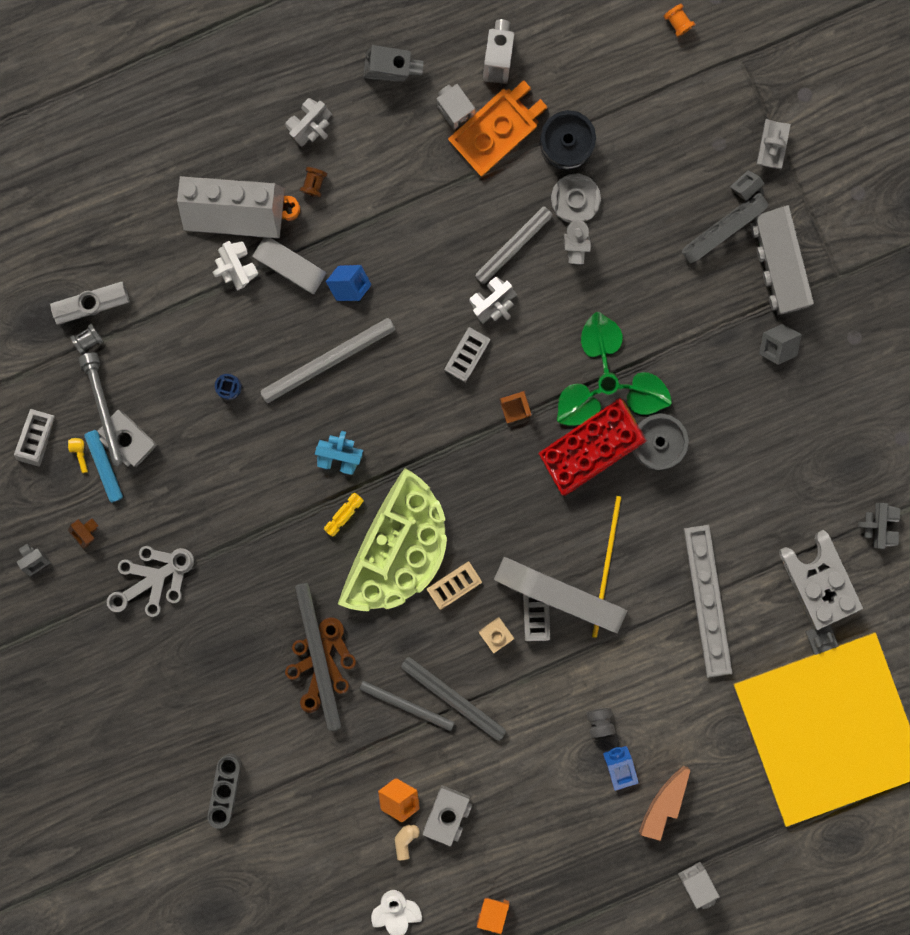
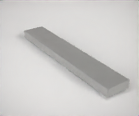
[683,525,732,678]

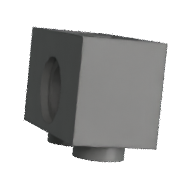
[437,84,475,131]
[97,410,157,467]
[423,785,472,846]
[678,862,719,909]

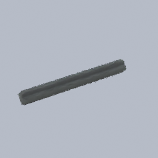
[401,657,506,741]

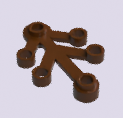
[285,617,356,713]

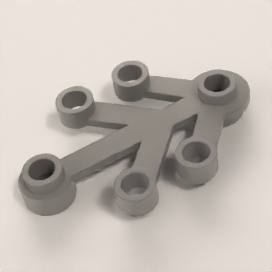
[107,546,194,617]

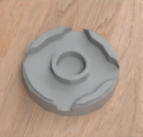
[551,173,601,223]

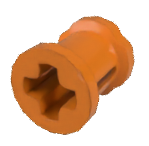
[663,3,696,37]
[282,196,300,221]

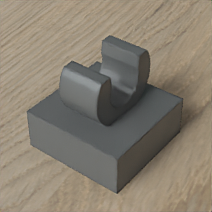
[730,170,765,201]
[17,544,51,576]
[805,624,838,655]

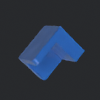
[326,265,372,301]

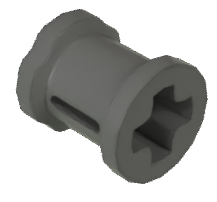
[70,324,104,355]

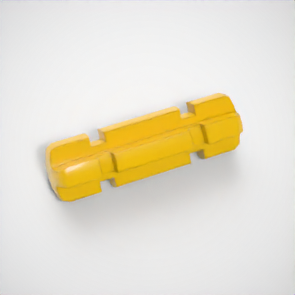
[324,493,364,537]

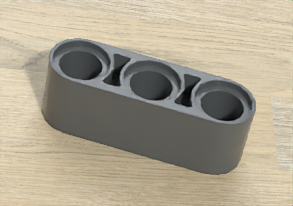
[208,753,242,829]

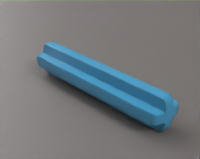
[85,430,123,502]

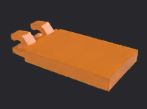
[448,81,548,177]

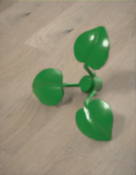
[557,312,672,425]

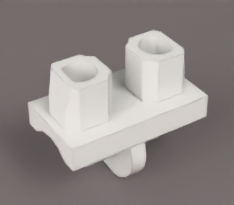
[213,241,258,290]

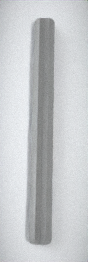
[260,318,395,403]

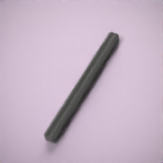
[295,583,341,731]

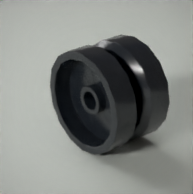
[539,110,596,171]

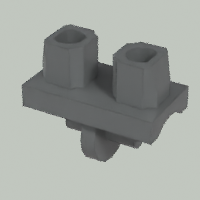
[858,503,900,549]

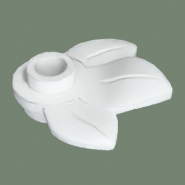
[371,890,422,935]

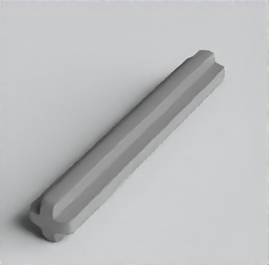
[475,207,552,284]

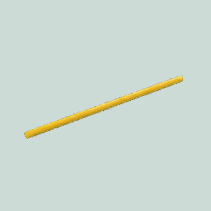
[592,496,621,638]

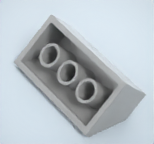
[177,176,285,238]
[750,205,814,315]

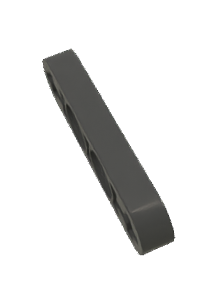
[682,193,769,263]

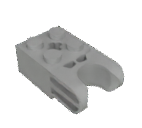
[779,530,863,630]

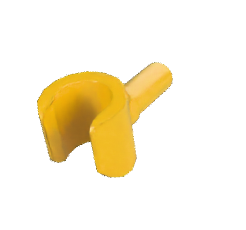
[68,438,88,473]

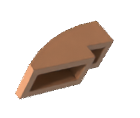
[639,766,690,841]

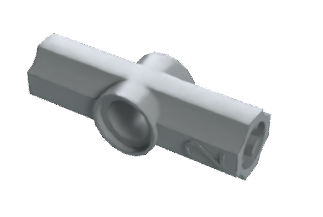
[50,281,130,325]

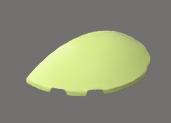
[338,469,447,611]

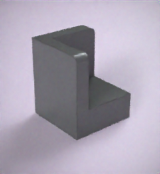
[759,324,802,365]

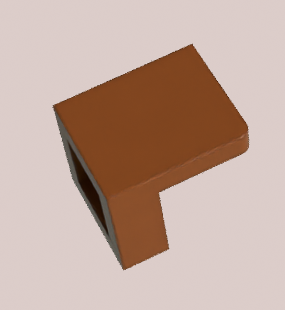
[499,391,531,424]

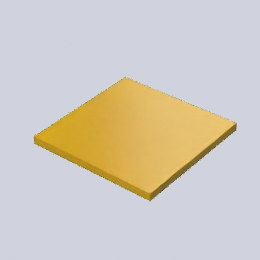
[733,632,910,827]

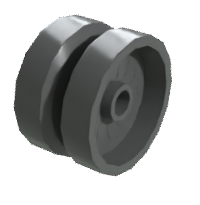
[632,414,689,470]

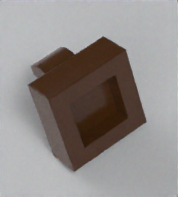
[68,518,99,549]

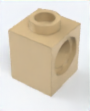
[479,617,514,653]

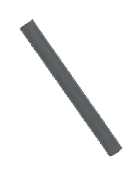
[359,681,454,731]

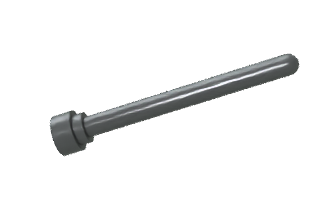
[78,352,123,466]

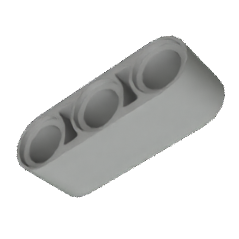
[252,237,327,295]

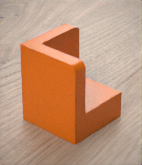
[378,778,420,822]
[477,898,509,934]

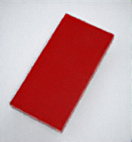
[538,398,647,496]

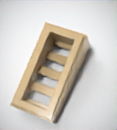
[427,561,482,610]

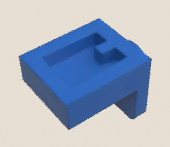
[603,746,639,791]

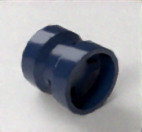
[214,374,242,400]

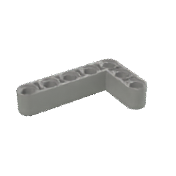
[494,557,628,634]

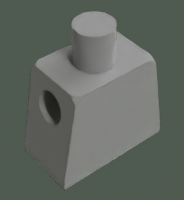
[483,19,514,84]

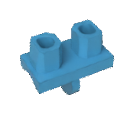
[315,431,363,475]

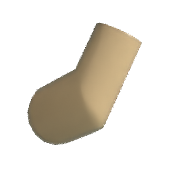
[395,825,420,860]

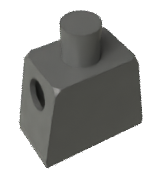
[363,45,423,82]

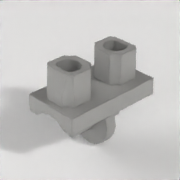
[285,98,332,147]
[756,119,791,169]
[564,220,591,264]
[469,277,517,324]

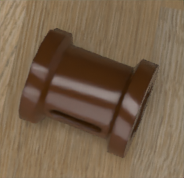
[299,167,328,198]

